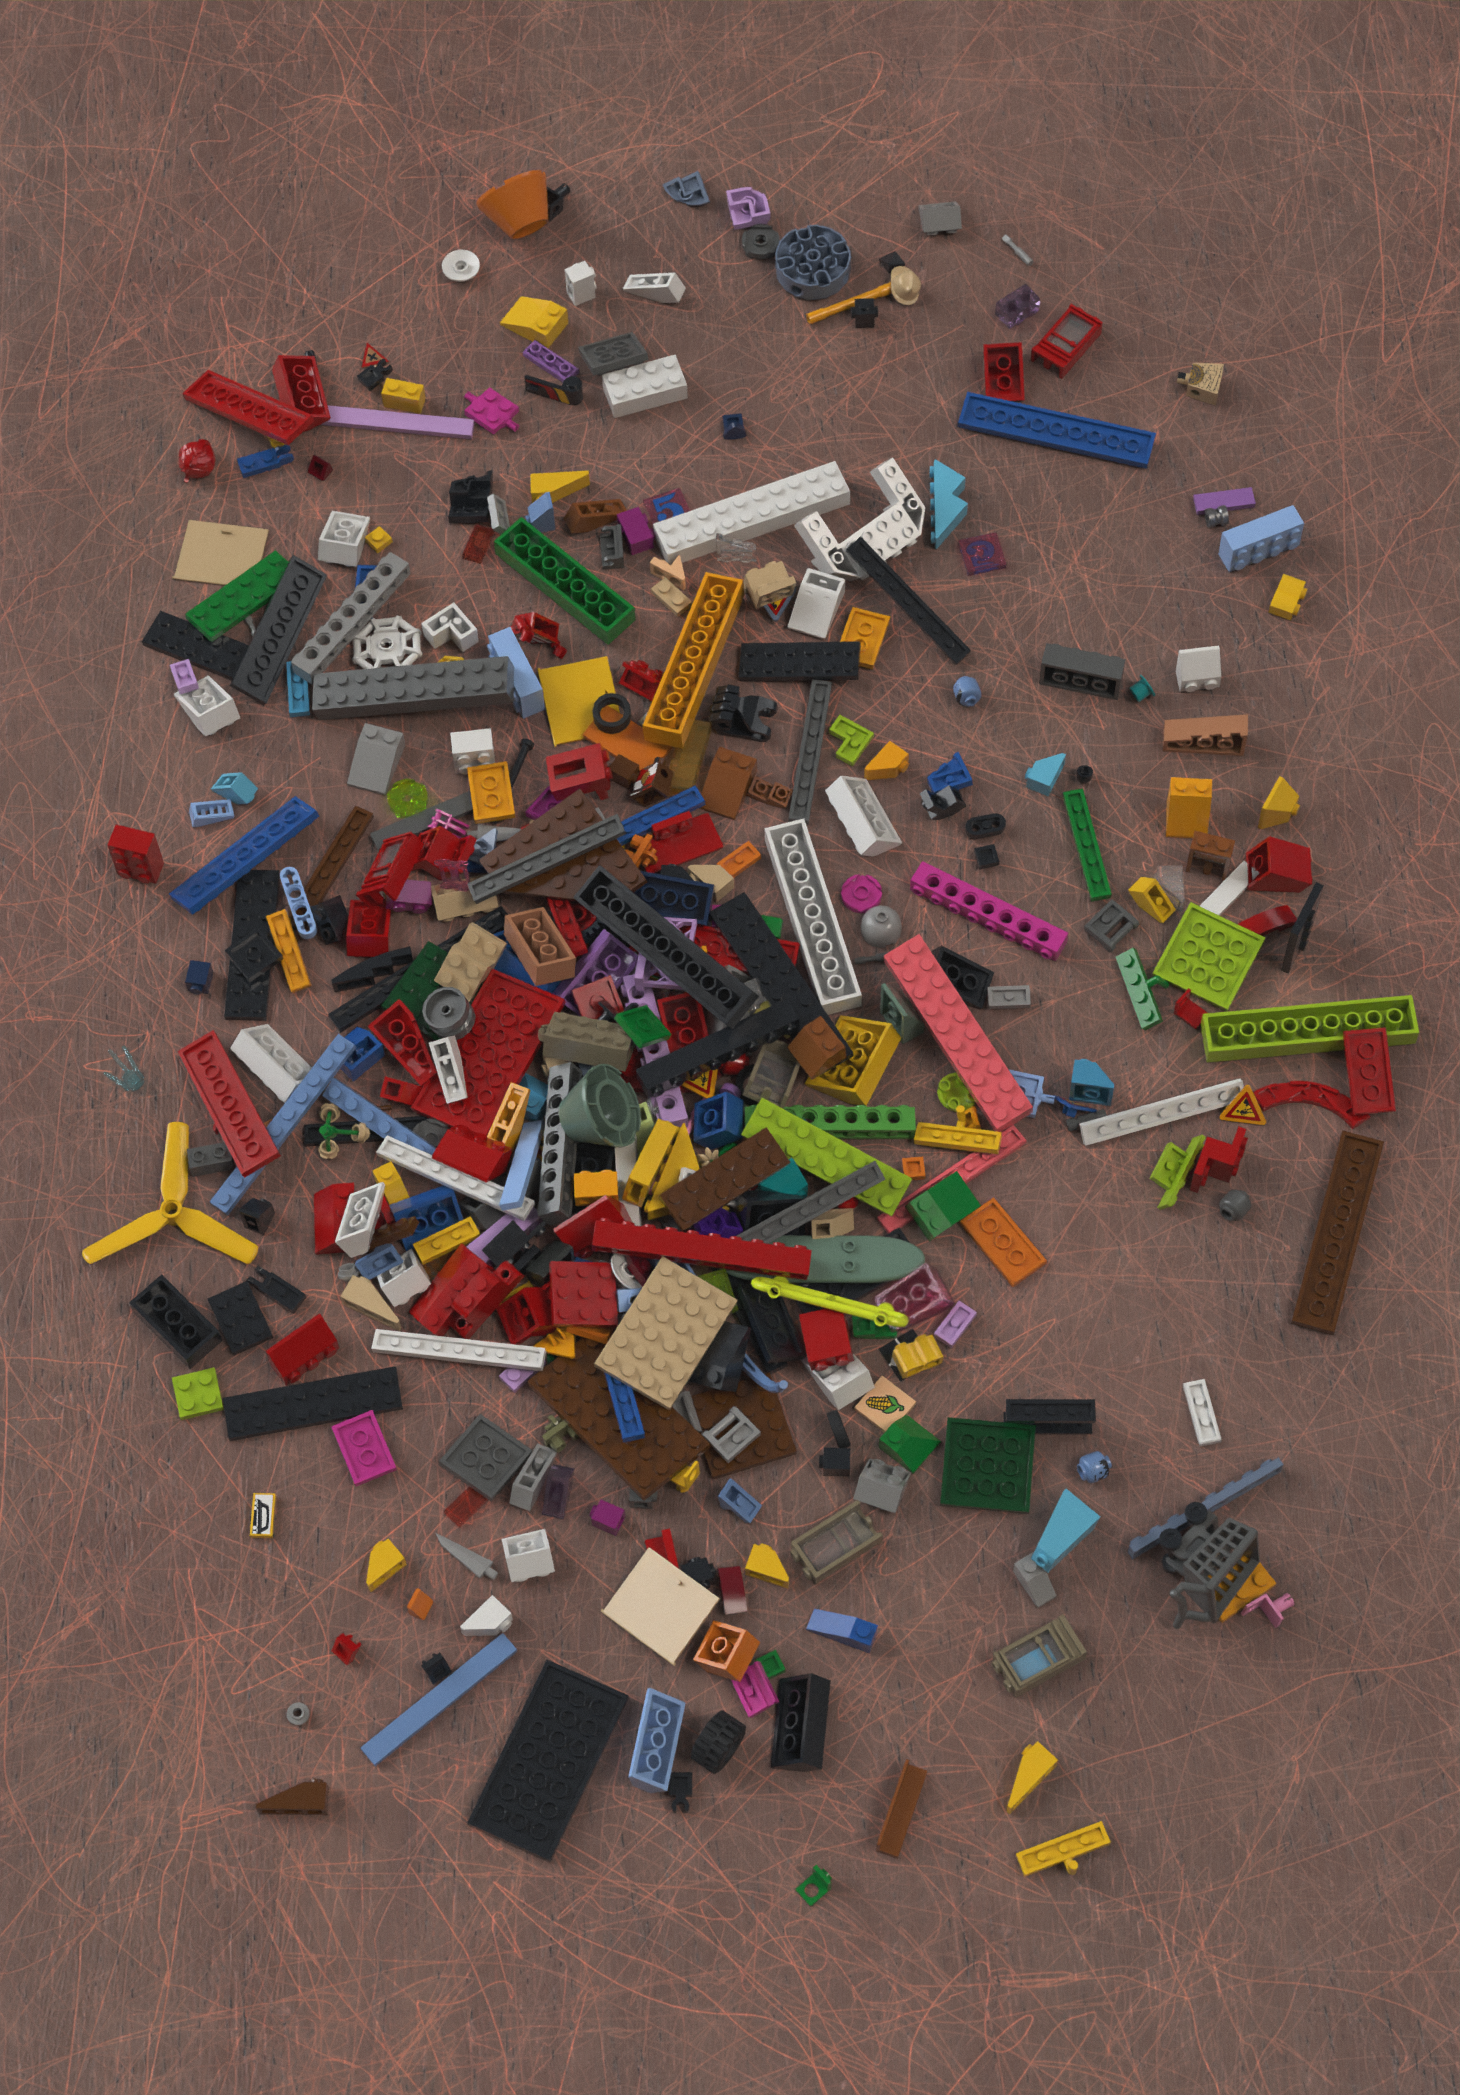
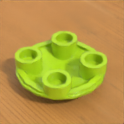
[937,1073,976,1112]

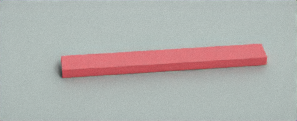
[877,1125,1027,1234]

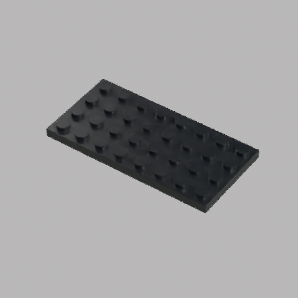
[467,1660,629,1863]

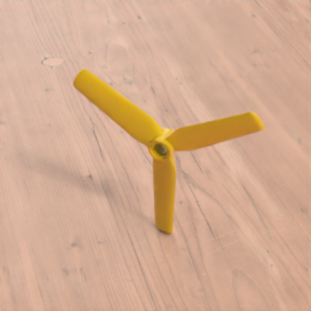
[82,1122,258,1264]

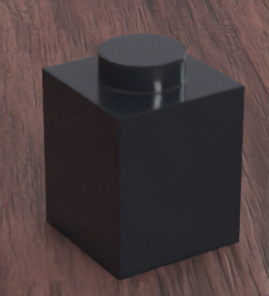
[819,1447,850,1477]

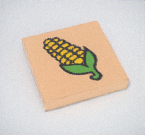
[854,1376,916,1433]

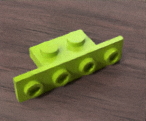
[1149,1135,1206,1210]

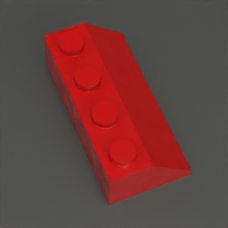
[272,355,331,431]
[409,1243,495,1336]

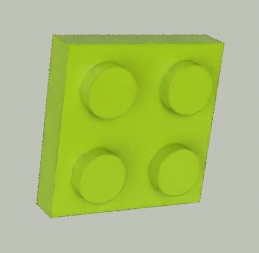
[172,1367,224,1420]

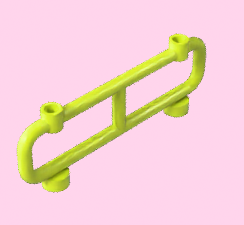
[751,1276,909,1327]

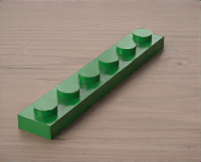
[1063,788,1112,902]

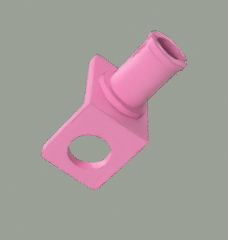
[1241,1593,1294,1628]

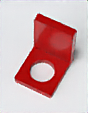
[1174,988,1208,1029]

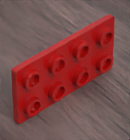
[636,811,723,874]

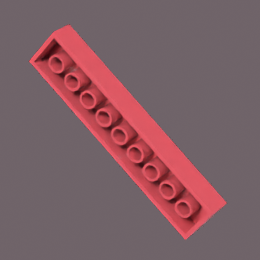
[884,934,1033,1132]

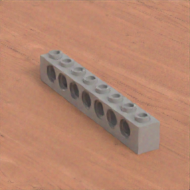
[291,552,410,684]

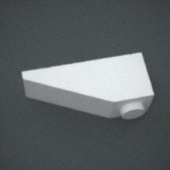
[623,273,686,303]
[429,1036,468,1104]

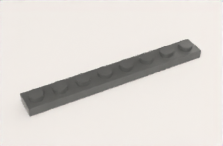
[788,679,832,825]
[467,814,627,904]
[737,1161,885,1244]

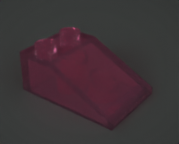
[874,1263,955,1333]

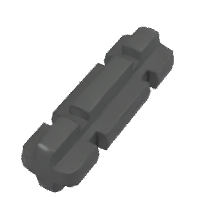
[1066,1109,1107,1131]

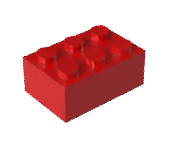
[107,824,164,884]

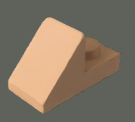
[650,555,686,591]

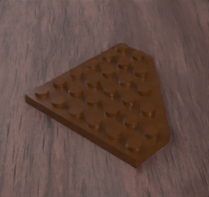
[479,789,648,902]

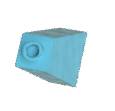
[1031,1489,1100,1572]

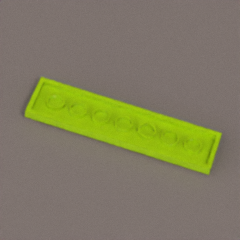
[741,1098,913,1217]

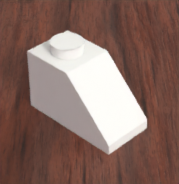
[460,1595,513,1636]

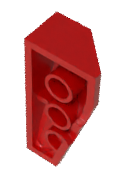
[368,999,437,1087]

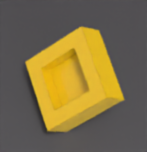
[365,526,393,553]

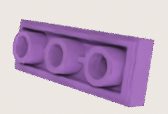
[523,340,579,382]

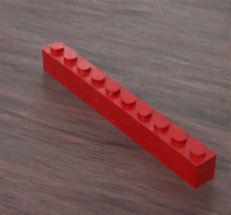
[591,1218,812,1280]

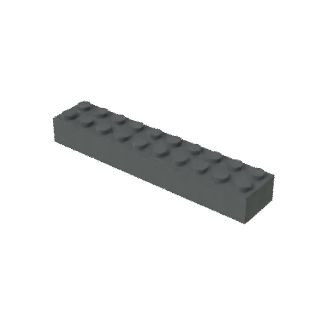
[312,656,514,720]

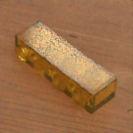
[669,720,711,797]

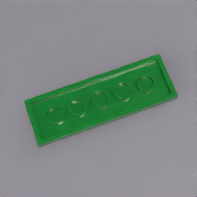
[185,550,288,642]

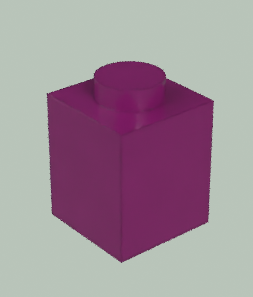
[589,1500,626,1536]

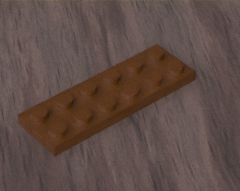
[659,1127,790,1232]

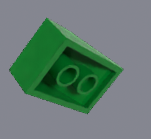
[905,1171,981,1242]

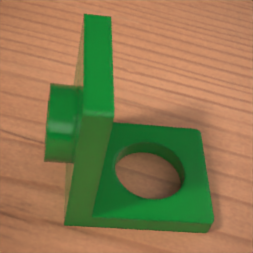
[796,1865,832,1907]

